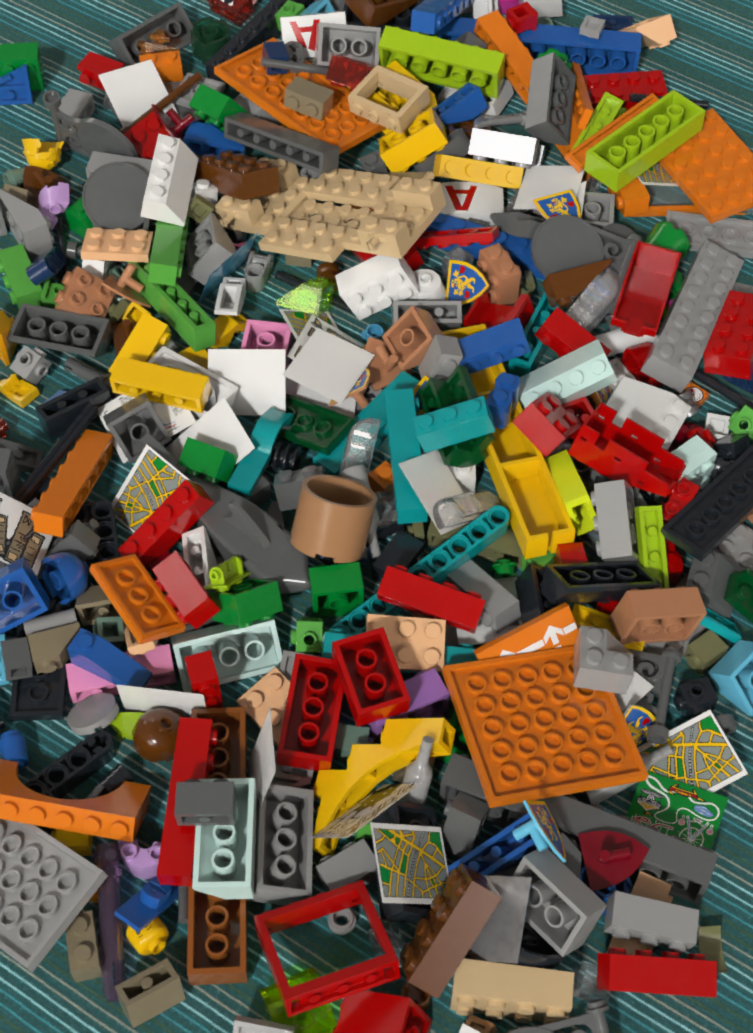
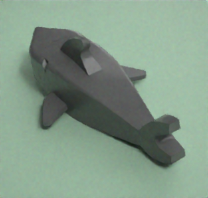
[141,433,311,595]

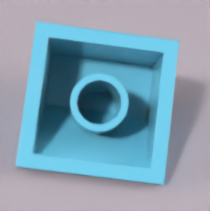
[708,640,753,716]

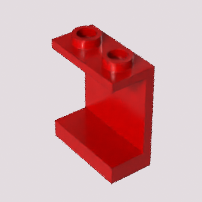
[462,291,535,330]

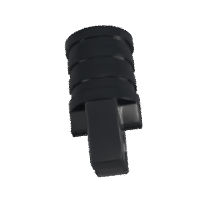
[86,763,135,799]

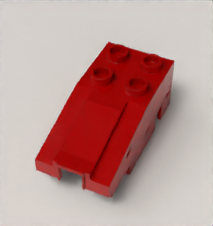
[610,241,682,337]
[568,402,686,497]

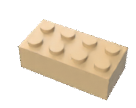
[450,959,574,1024]

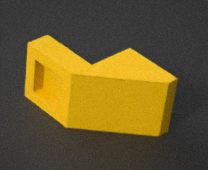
[211,314,247,349]

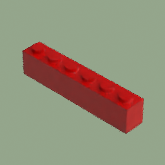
[157,717,218,887]

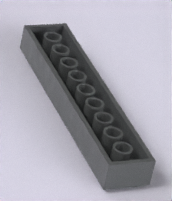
[439,753,718,905]

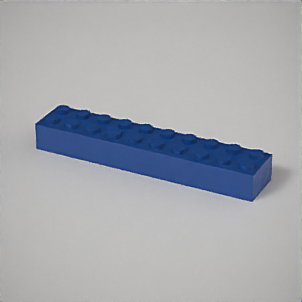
[438,17,642,75]

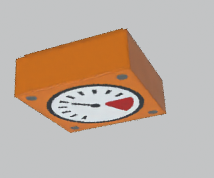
[678,382,710,408]

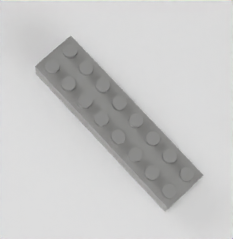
[640,239,744,394]

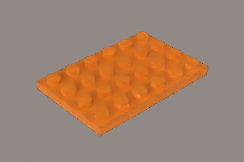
[659,108,753,224]

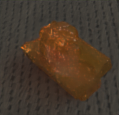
[137,29,179,55]

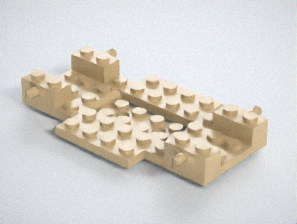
[214,157,446,263]

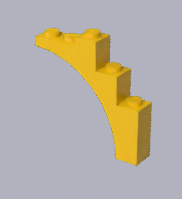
[313,718,456,858]

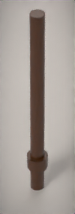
[119,72,202,134]

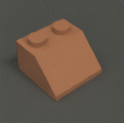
[382,305,443,370]

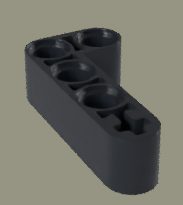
[70,501,121,563]
[24,730,116,832]

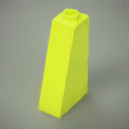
[544,449,596,536]

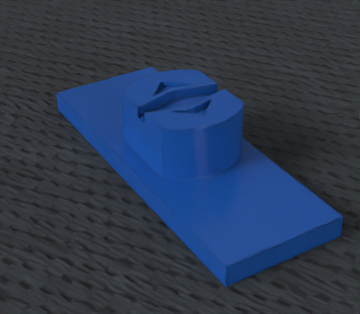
[114,876,178,933]

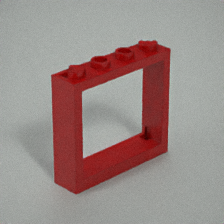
[254,880,400,1017]

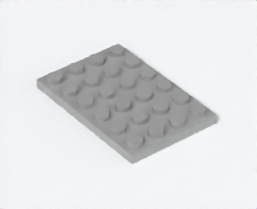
[0,819,108,973]

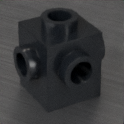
[673,676,718,719]

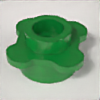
[491,559,517,578]

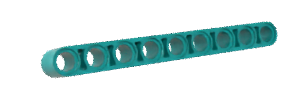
[328,505,510,635]

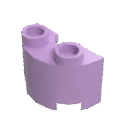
[38,182,70,230]
[118,840,161,880]

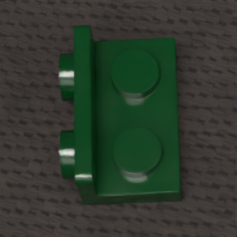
[724,569,753,623]

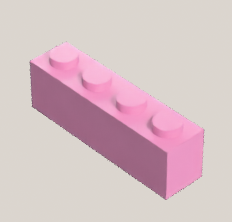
[65,644,177,703]

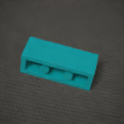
[413,396,496,453]

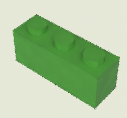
[0,244,43,309]

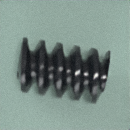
[266,440,301,471]

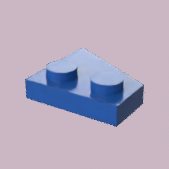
[0,64,33,105]

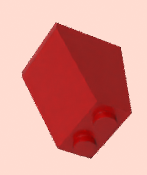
[332,991,432,1033]

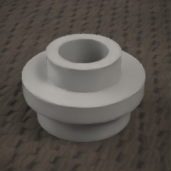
[328,908,356,935]

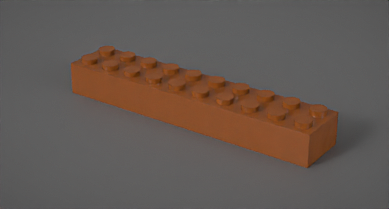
[187,707,248,985]

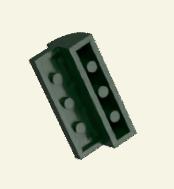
[418,365,495,468]

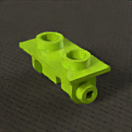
[204,556,251,592]

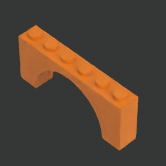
[0,759,151,843]

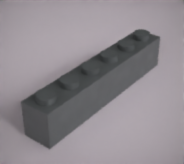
[224,112,340,174]

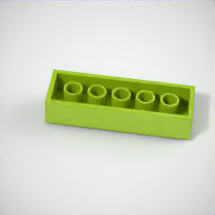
[378,26,505,99]
[584,90,706,192]

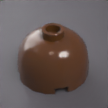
[132,708,180,763]

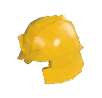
[21,139,64,170]

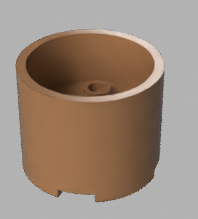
[290,475,377,563]

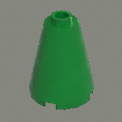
[644,221,690,261]

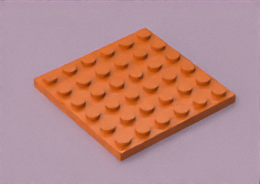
[442,646,649,808]

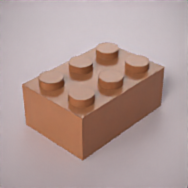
[609,586,707,645]

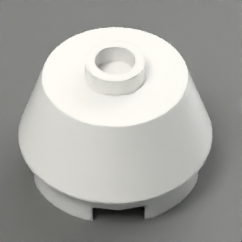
[404,269,446,301]

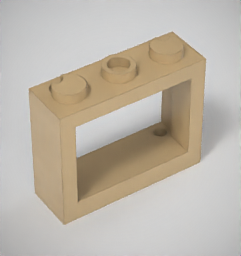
[348,65,430,134]

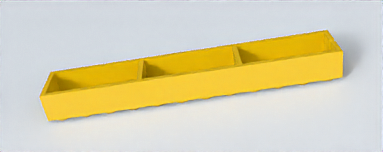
[442,324,576,560]

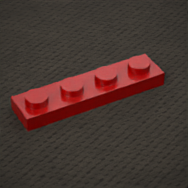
[413,226,499,249]

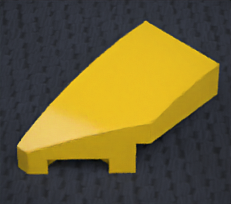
[0,374,40,408]

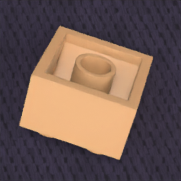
[618,14,677,49]

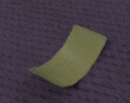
[698,925,728,973]

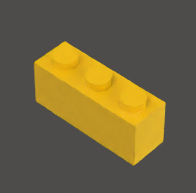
[108,312,171,374]

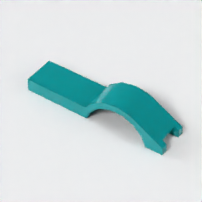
[228,407,293,497]

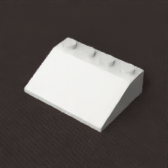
[599,376,692,462]

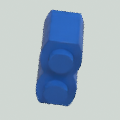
[487,372,520,429]

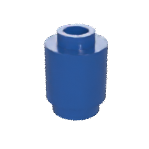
[0,730,29,772]

